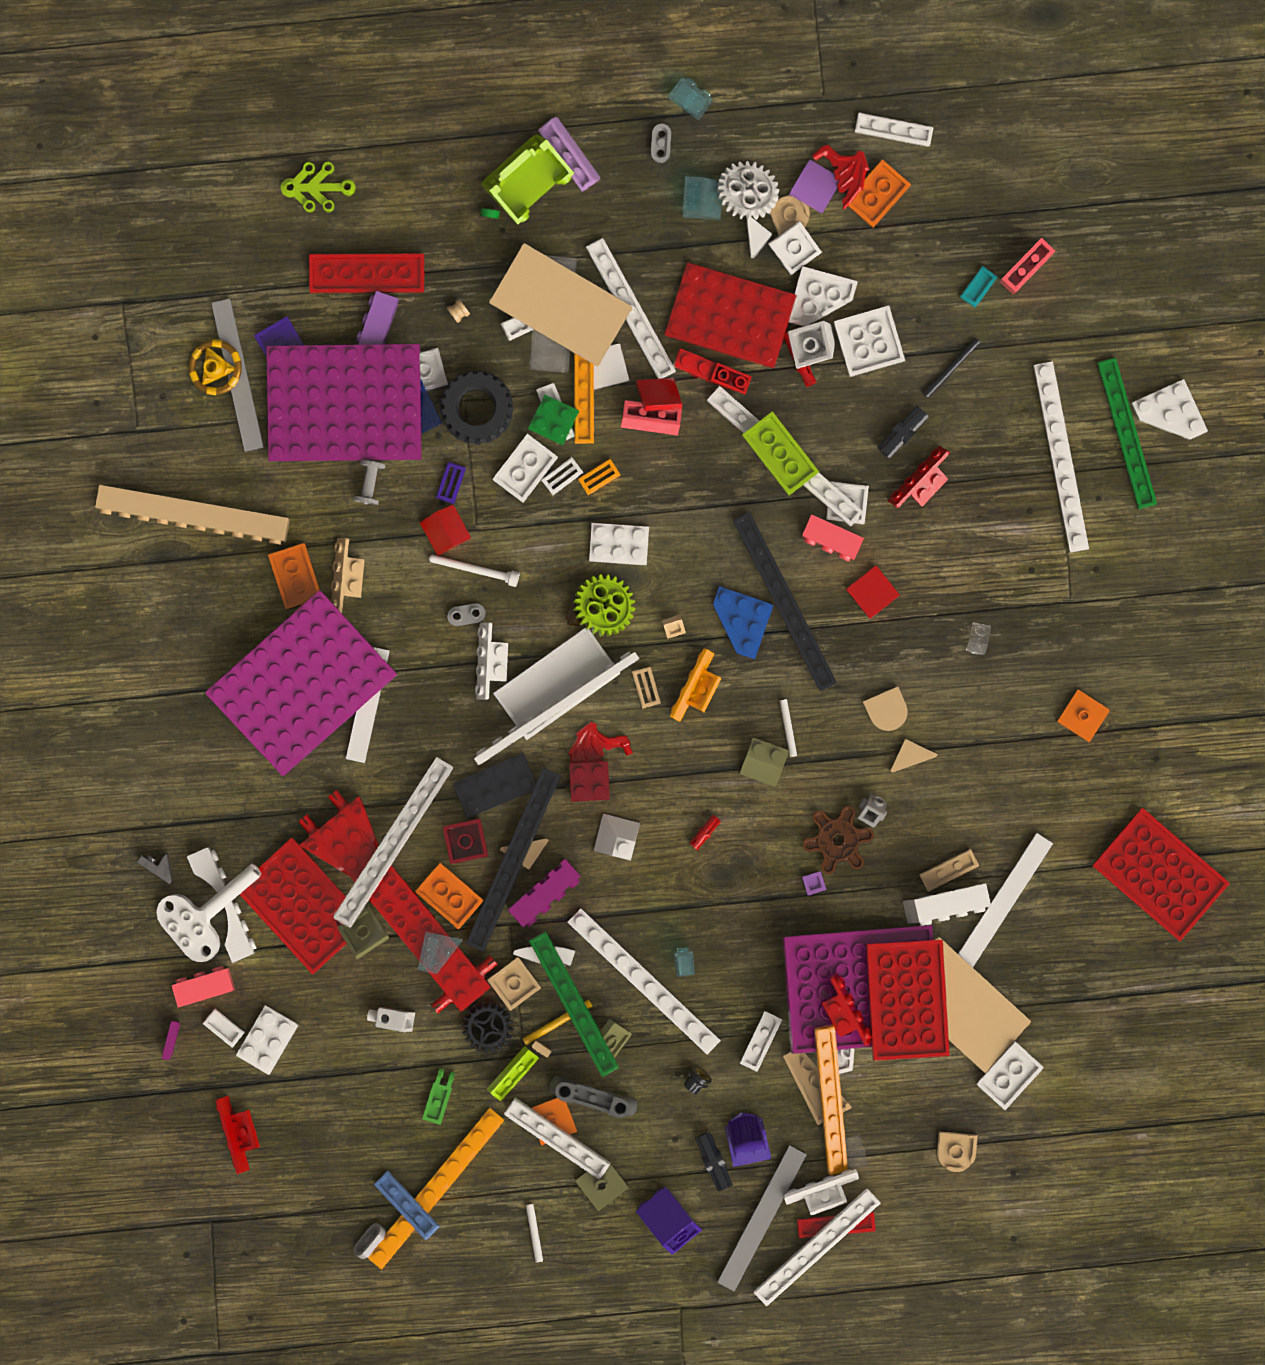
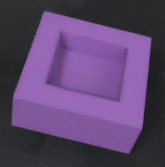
[802,871,826,895]

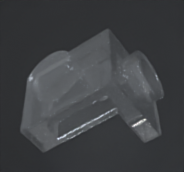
[966,622,991,655]

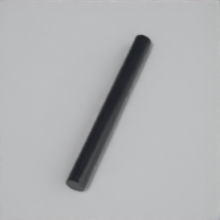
[923,338,980,398]

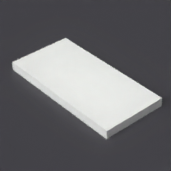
[493,628,620,740]

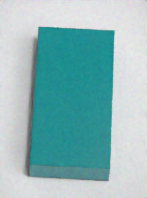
[960,266,998,308]

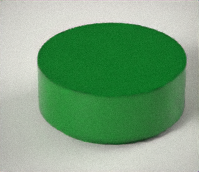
[480,208,500,219]

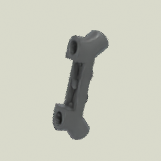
[549,1075,637,1118]

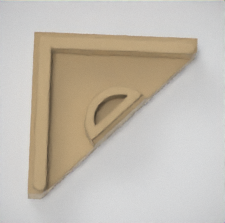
[890,739,938,773]
[500,839,549,869]

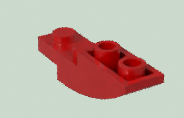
[672,349,752,395]

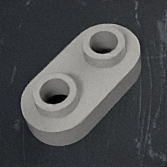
[651,124,671,163]
[447,604,486,626]
[353,1223,385,1259]

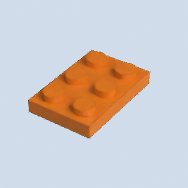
[848,159,911,228]
[268,543,320,610]
[415,863,484,930]

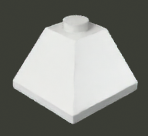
[788,321,835,369]
[594,814,640,860]

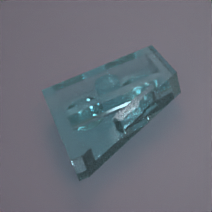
[418,932,462,974]

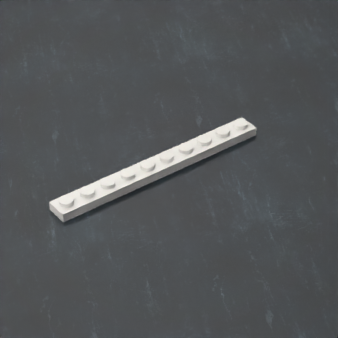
[1033,361,1089,553]
[707,386,863,527]
[474,651,639,765]
[334,757,453,928]
[568,908,720,1055]

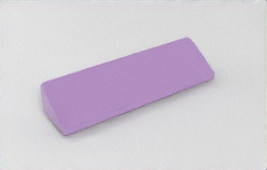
[538,117,601,192]

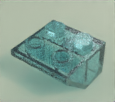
[682,176,722,220]

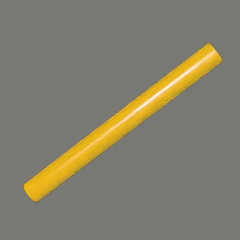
[523,1000,592,1045]

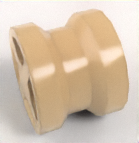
[447,299,470,323]

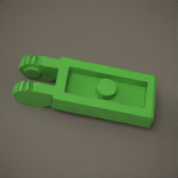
[422,1068,455,1125]

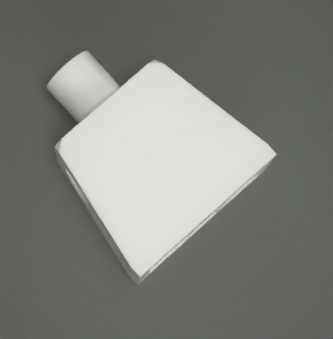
[367,1007,415,1032]

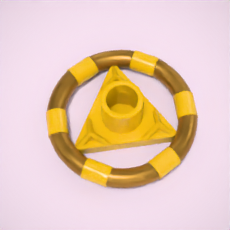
[189,339,242,395]

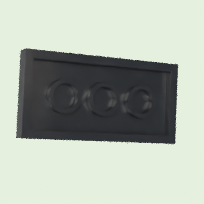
[453,753,536,818]

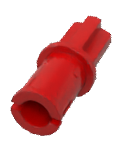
[688,815,721,850]

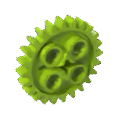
[573,574,636,637]

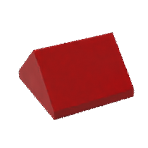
[420,505,471,556]

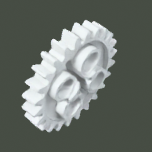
[717,161,779,220]

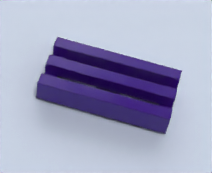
[436,462,466,504]

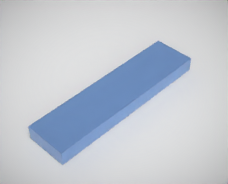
[374,1171,440,1240]

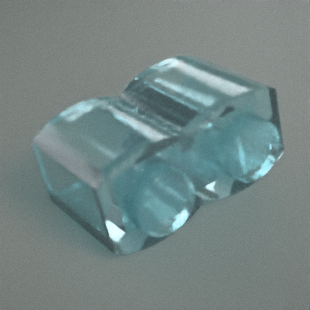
[673,947,695,977]

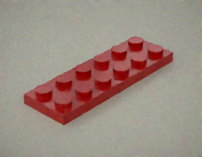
[309,254,425,293]

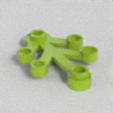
[281,162,356,213]

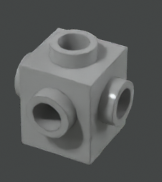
[858,793,887,828]

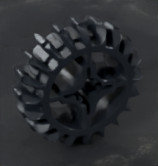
[462,1001,514,1053]

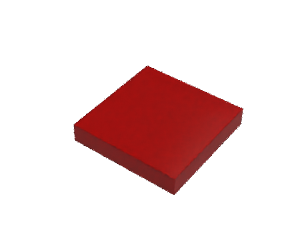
[636,378,682,411]
[846,566,900,619]

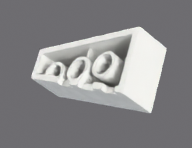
[903,884,991,926]

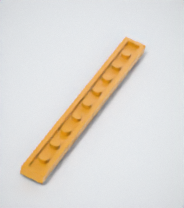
[367,1108,505,1270]

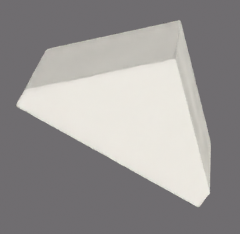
[746,217,772,258]

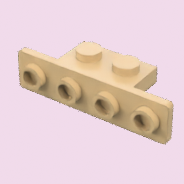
[330,538,364,613]

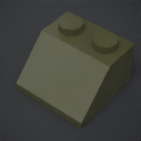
[740,738,789,787]

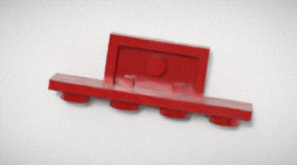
[888,446,950,508]
[822,972,872,1046]
[216,1096,260,1174]

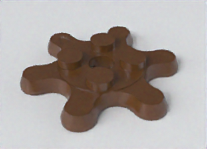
[803,806,874,874]

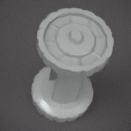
[353,460,385,505]

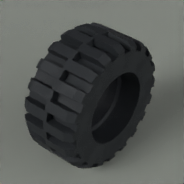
[440,370,513,445]

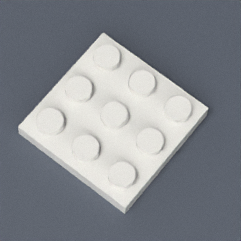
[834,306,905,377]

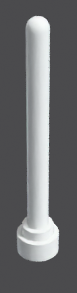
[429,555,520,587]

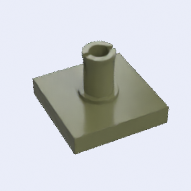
[337,906,389,959]
[587,1019,632,1058]
[575,1157,629,1211]

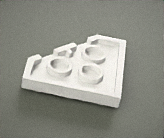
[789,266,858,327]
[1131,379,1208,440]

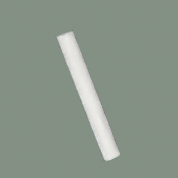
[780,699,797,757]
[526,1204,543,1262]

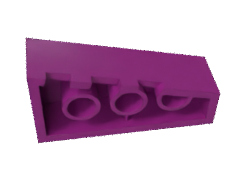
[508,859,581,927]

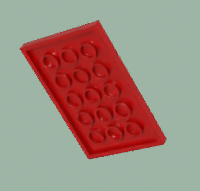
[665,263,797,369]
[1092,808,1230,941]
[239,838,347,975]
[866,940,950,1061]

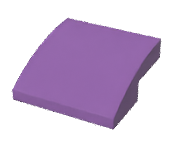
[789,160,840,213]

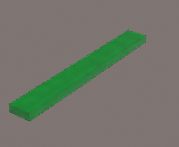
[1097,357,1157,510]
[529,931,620,1077]

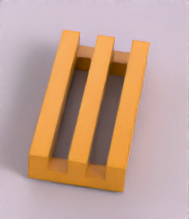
[578,459,620,495]

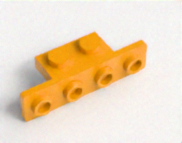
[670,648,721,722]

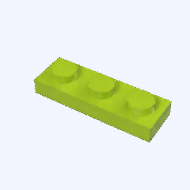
[487,1046,539,1101]

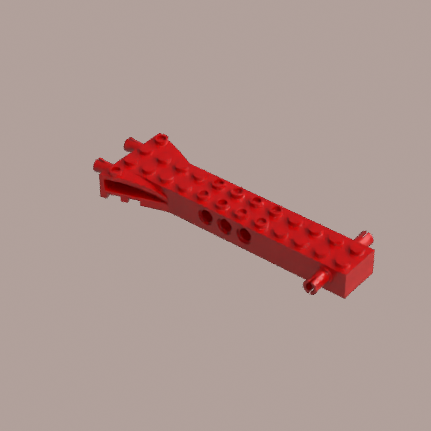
[298,790,498,1014]

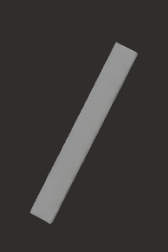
[211,299,264,452]
[717,1145,807,1291]

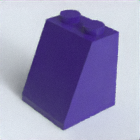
[636,1187,702,1255]

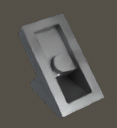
[138,854,173,884]

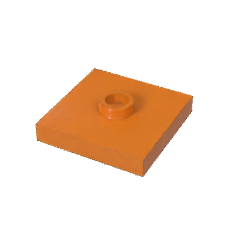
[1057,689,1110,742]
[531,1098,577,1145]

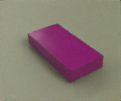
[161,1020,181,1060]

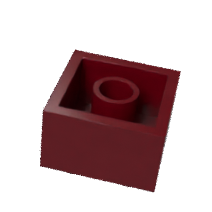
[569,759,610,802]
[443,819,489,864]

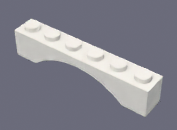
[187,847,257,963]

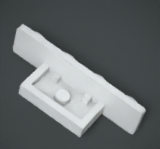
[475,622,508,700]
[783,1169,859,1215]

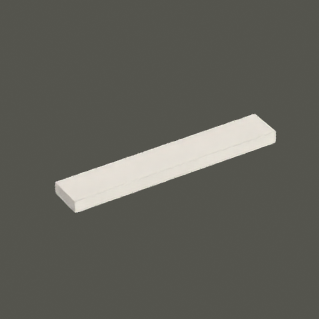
[346,647,390,763]
[504,1097,611,1180]

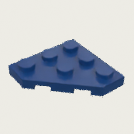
[713,586,773,660]

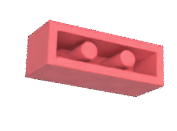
[1000,238,1055,295]
[621,400,682,435]
[801,515,864,562]
[171,966,235,1007]

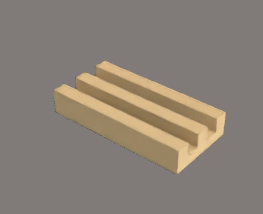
[632,667,661,709]

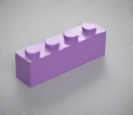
[356,291,399,345]

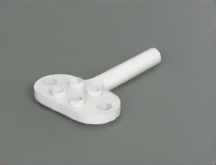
[157,864,261,962]

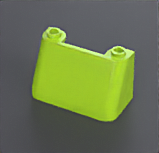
[481,135,574,224]

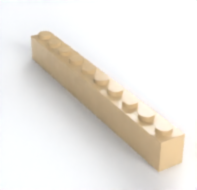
[95,485,290,545]

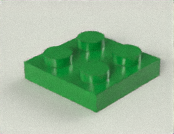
[528,395,580,446]

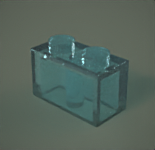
[668,77,713,121]

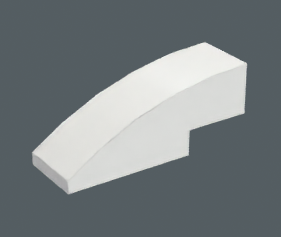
[513,946,575,966]

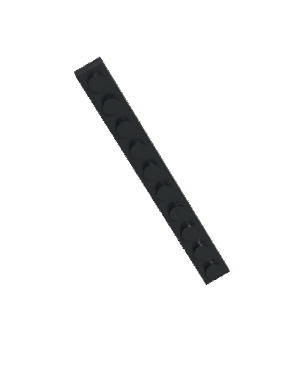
[733,512,837,691]
[466,768,561,952]

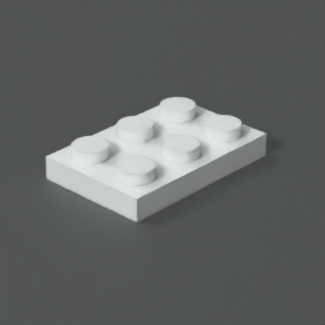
[493,434,558,503]
[589,523,649,565]
[236,1005,299,1075]
[976,1041,1044,1110]

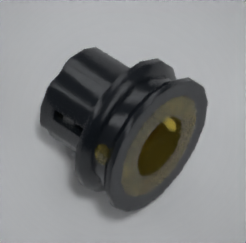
[684,1066,712,1094]

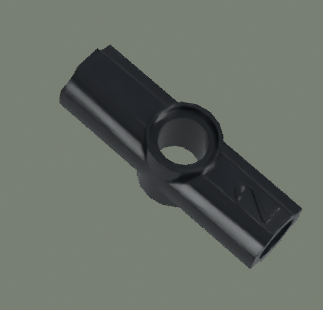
[877,406,929,459]
[695,1132,733,1192]

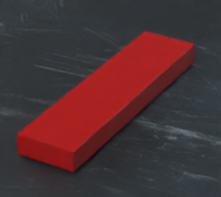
[797,1211,876,1239]

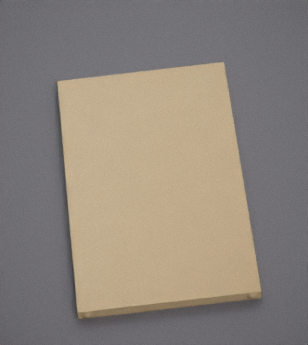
[489,243,632,367]
[935,937,1031,1074]

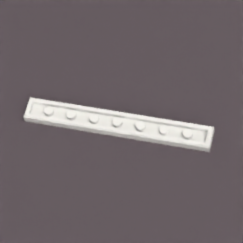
[586,238,676,379]
[958,833,1053,968]
[753,1188,880,1306]

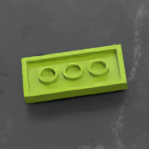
[742,411,819,496]

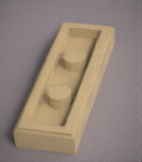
[919,849,979,892]

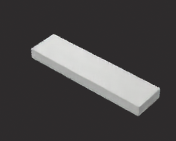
[855,113,933,147]

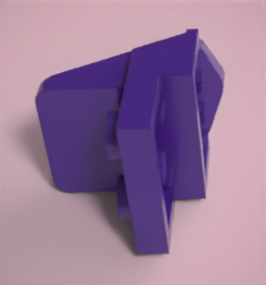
[725,1112,771,1167]

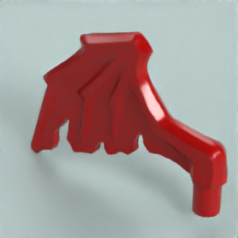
[812,144,869,209]
[568,722,633,761]

